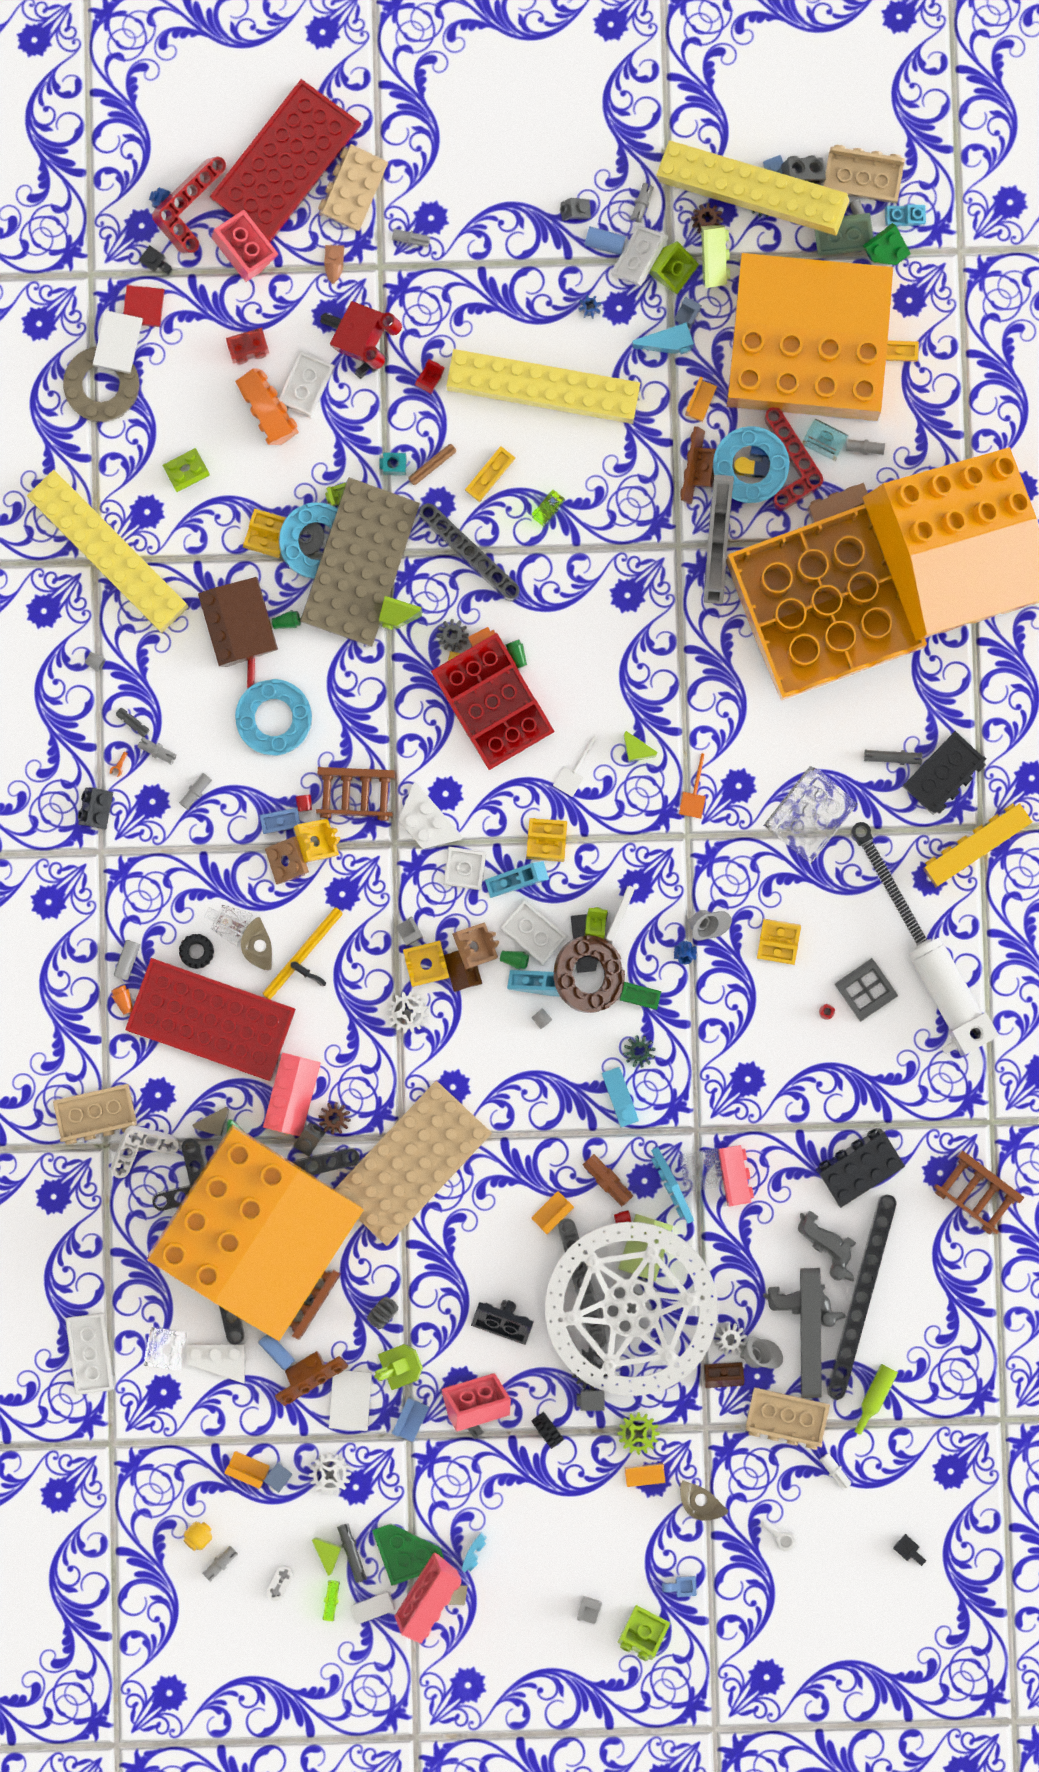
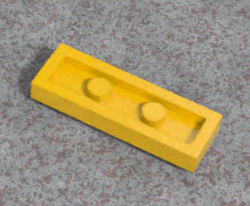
[886,340,919,362]
[465,446,516,503]

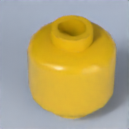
[183,1522,212,1551]

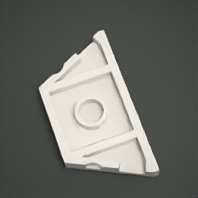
[398,782,463,849]

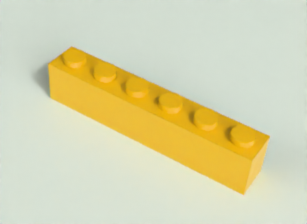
[923,803,1033,887]

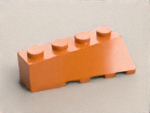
[235,368,299,445]

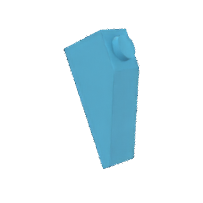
[632,323,694,355]
[485,861,549,898]
[507,970,560,997]
[602,1067,639,1128]

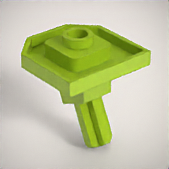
[374,1344,423,1391]

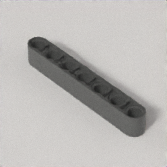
[420,503,520,602]
[558,1218,607,1348]
[800,1268,822,1398]

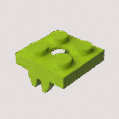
[162,448,210,493]

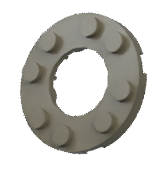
[63,346,140,422]

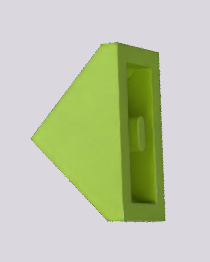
[624,731,658,762]
[312,1537,342,1576]

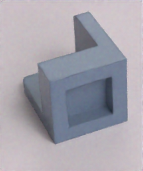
[674,296,702,329]
[264,1461,293,1493]

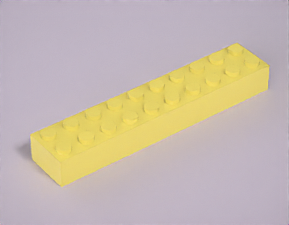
[656,140,849,236]
[446,349,641,424]
[27,470,189,634]

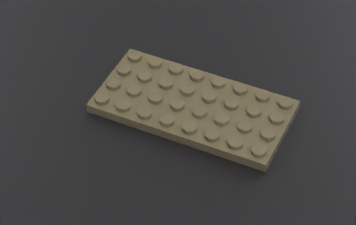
[300,477,420,647]

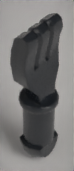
[291,961,326,987]

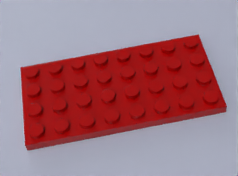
[209,79,361,242]
[125,958,296,1081]

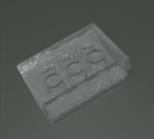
[763,766,858,864]

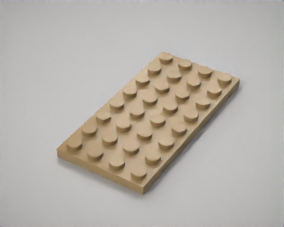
[335,1081,492,1246]

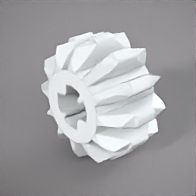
[714,1323,747,1356]

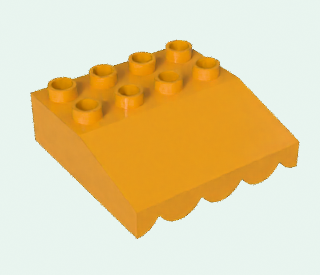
[727,253,893,421]
[862,447,1039,641]
[726,504,927,701]
[147,1124,364,1341]

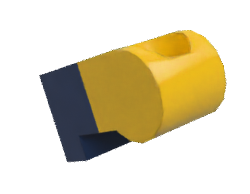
[734,456,770,479]

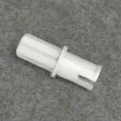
[819,1453,851,1490]

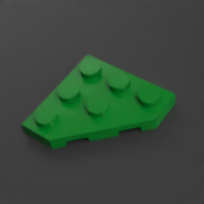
[372,1523,445,1586]

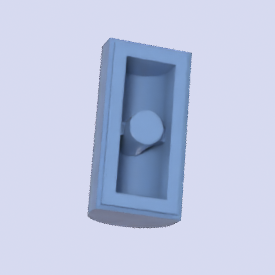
[585,226,626,255]
[258,1334,295,1370]

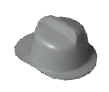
[688,910,732,941]
[740,1337,783,1369]

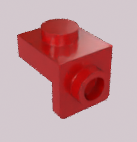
[415,359,445,394]

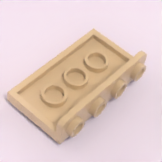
[318,144,388,232]
[823,145,905,204]
[53,1084,138,1145]
[745,1387,830,1450]

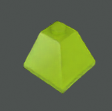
[649,241,699,294]
[379,596,423,630]

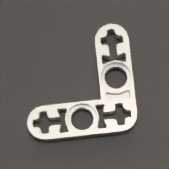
[111,1125,179,1178]

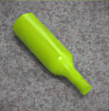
[854,1364,898,1435]

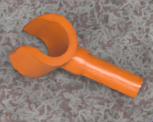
[109,752,128,777]

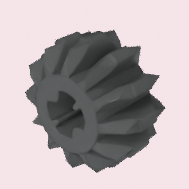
[436,619,469,652]
[367,1297,399,1330]

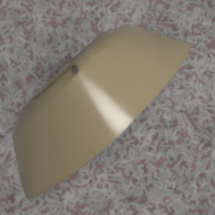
[240,917,272,970]
[680,1480,728,1521]

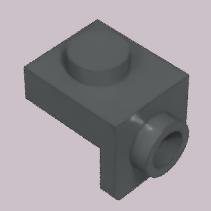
[560,198,591,221]
[293,1122,325,1157]

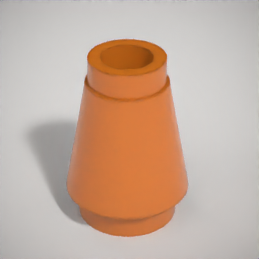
[111,985,133,1015]

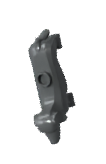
[798,1211,857,1282]
[763,1284,846,1327]

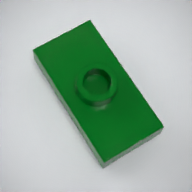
[620,982,662,1010]

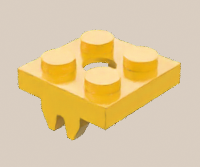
[294,818,340,863]
[403,941,449,987]

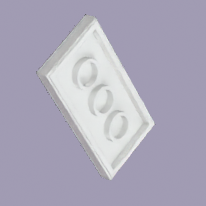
[65,1312,115,1395]

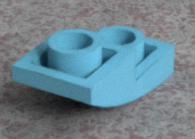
[885,204,926,226]
[462,1532,487,1573]

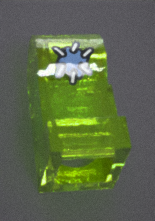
[531,489,566,528]

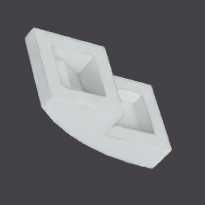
[350,1591,396,1624]

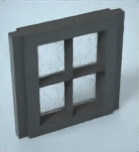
[834,958,898,1022]

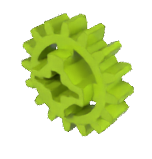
[617,1412,660,1455]

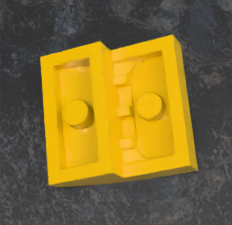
[243,508,286,558]
[526,818,567,862]
[757,918,801,965]

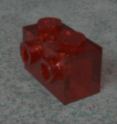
[226,328,269,365]

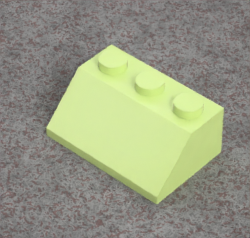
[701,225,730,288]
[618,1214,673,1281]

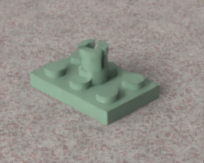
[814,213,874,256]

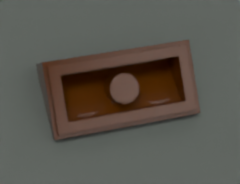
[704,1362,744,1388]

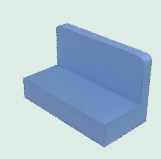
[392,1397,429,1442]

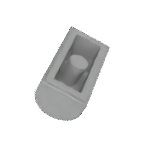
[113,939,141,981]

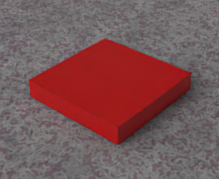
[123,285,165,327]

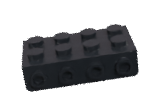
[902,731,987,815]
[816,1128,905,1208]

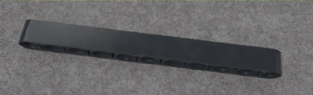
[182,1139,245,1345]
[152,1148,359,1211]
[827,1194,897,1400]

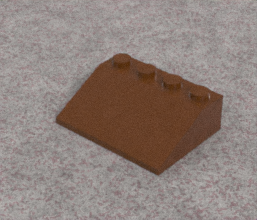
[198,577,278,667]

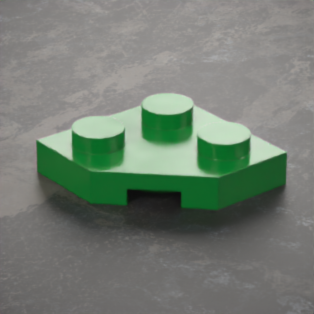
[863,223,911,265]

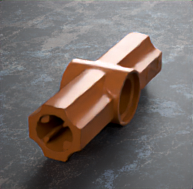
[582,1154,633,1207]

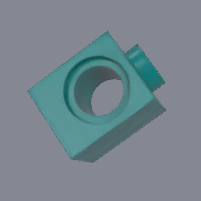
[379,452,407,476]

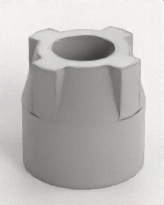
[85,652,106,672]
[531,1008,552,1029]

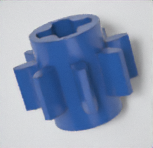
[149,188,171,209]
[578,295,602,319]
[674,941,697,965]

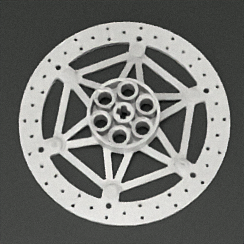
[545,1222,718,1396]

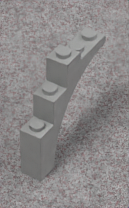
[704,475,734,604]

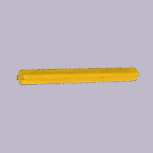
[262,907,343,999]

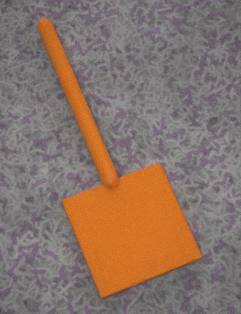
[679,753,706,819]

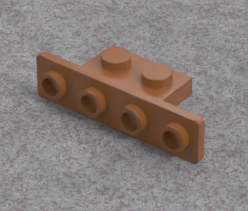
[680,426,716,504]
[275,1351,349,1406]

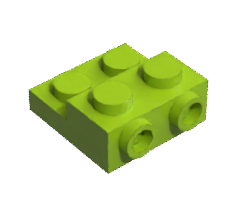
[617,1605,670,1661]

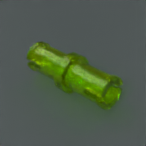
[322,1580,340,1622]

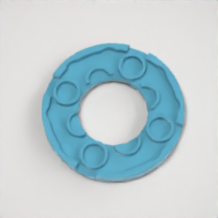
[713,426,789,503]
[279,502,337,579]
[235,679,312,756]

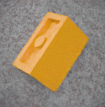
[685,376,717,422]
[531,1191,574,1234]
[224,1451,270,1489]
[624,1463,665,1487]

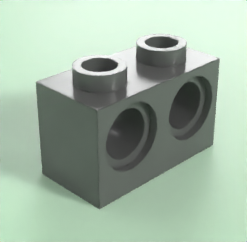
[781,155,826,185]
[577,1389,605,1411]

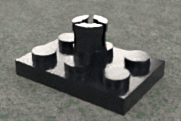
[471,1300,534,1345]

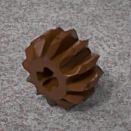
[691,203,723,234]
[318,1102,351,1135]

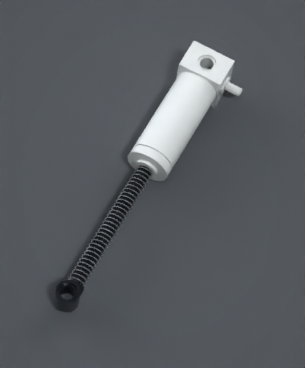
[850,822,999,1056]

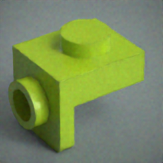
[325,482,346,507]
[585,907,608,939]

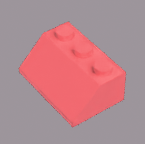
[212,210,278,282]
[717,1145,754,1207]
[442,1373,511,1432]

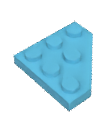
[651,1147,694,1224]

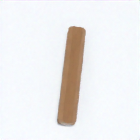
[408,444,456,485]

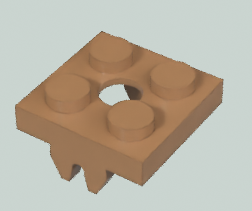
[265,836,309,885]
[452,922,499,969]

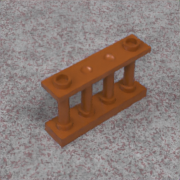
[316,767,395,821]
[933,1150,1025,1235]
[289,1270,341,1340]

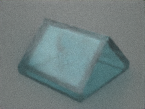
[802,418,849,461]

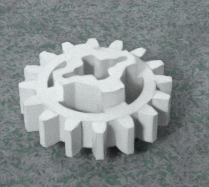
[387,992,429,1033]
[309,1453,351,1496]

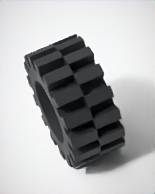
[179,934,214,969]
[531,1411,564,1449]

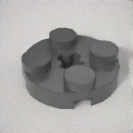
[298,522,324,556]

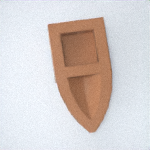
[324,245,344,284]

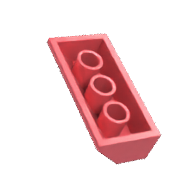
[263,1052,321,1136]
[395,1553,461,1643]

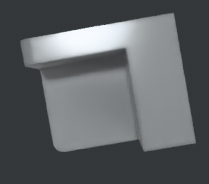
[396,916,423,946]
[577,1596,602,1624]

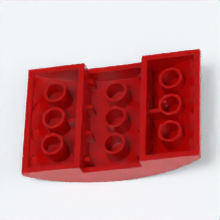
[431,633,555,770]

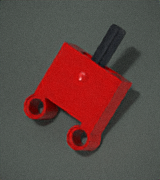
[320,301,402,369]

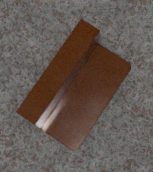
[444,947,483,992]

